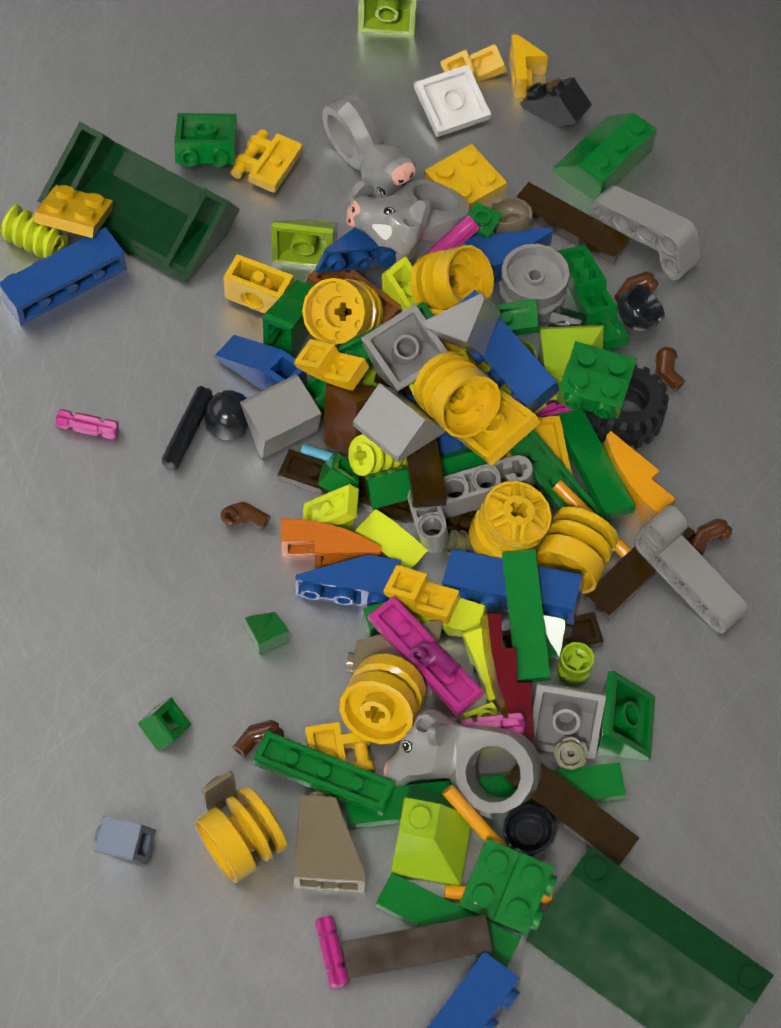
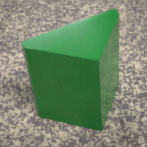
[597,670,655,760]

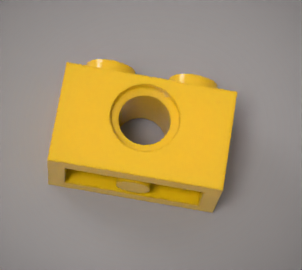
[223,254,293,314]

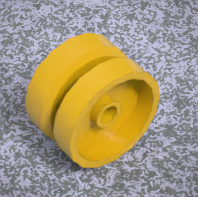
[339,653,426,744]

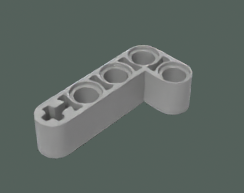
[589,185,701,280]
[408,455,534,553]
[634,505,748,634]

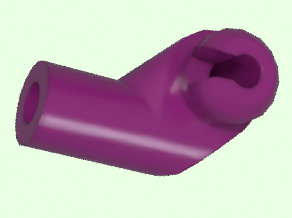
[409,644,461,678]

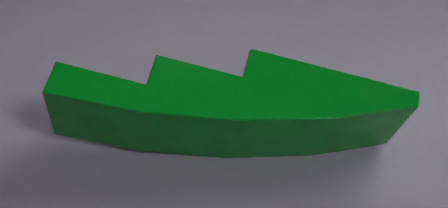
[557,244,629,350]

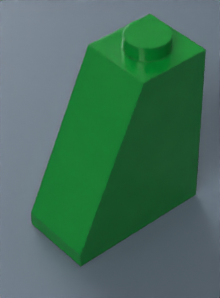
[263,279,315,358]

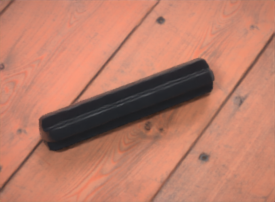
[161,386,213,470]

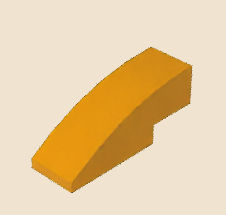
[604,431,676,523]

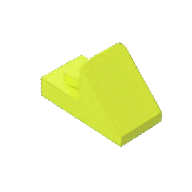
[382,256,418,311]
[302,484,359,531]

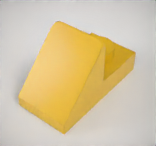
[509,34,548,98]

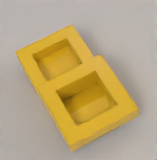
[440,44,507,82]
[293,339,369,391]
[383,565,460,625]

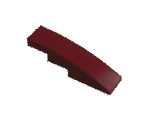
[480,614,534,745]

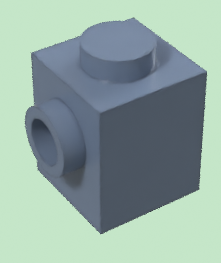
[94,816,156,865]

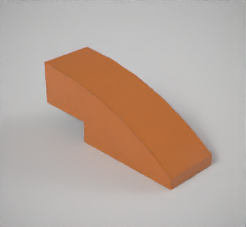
[281,518,381,568]

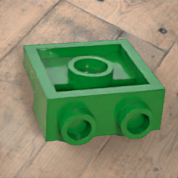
[174,113,237,167]
[557,341,637,419]
[458,838,558,935]

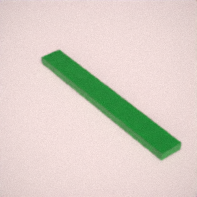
[345,763,626,829]

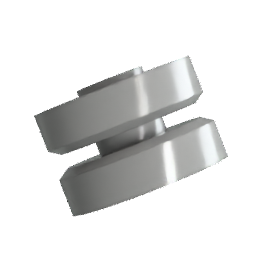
[498,244,570,323]

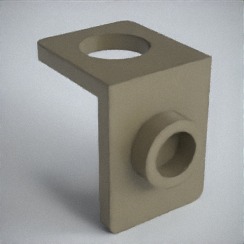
[202,770,240,811]

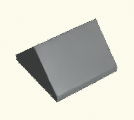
[423,293,501,356]
[361,304,448,393]
[240,375,321,459]
[353,383,445,462]
[532,682,606,759]

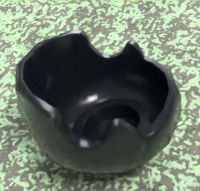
[617,284,665,332]
[204,390,248,440]
[503,804,557,858]

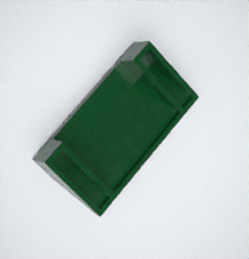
[38,122,240,284]
[525,846,774,1028]

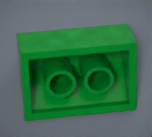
[552,113,657,200]

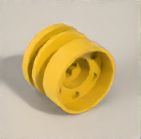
[410,245,494,310]
[302,278,383,345]
[414,351,501,438]
[469,481,552,559]
[536,506,619,593]
[194,786,287,883]

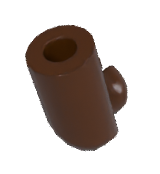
[614,272,658,302]
[655,347,685,392]
[220,502,271,530]
[690,519,732,556]
[232,720,284,758]

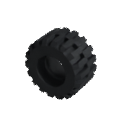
[585,364,669,449]

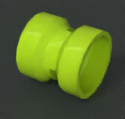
[557,642,594,687]

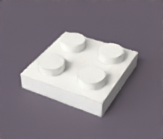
[414,65,491,137]

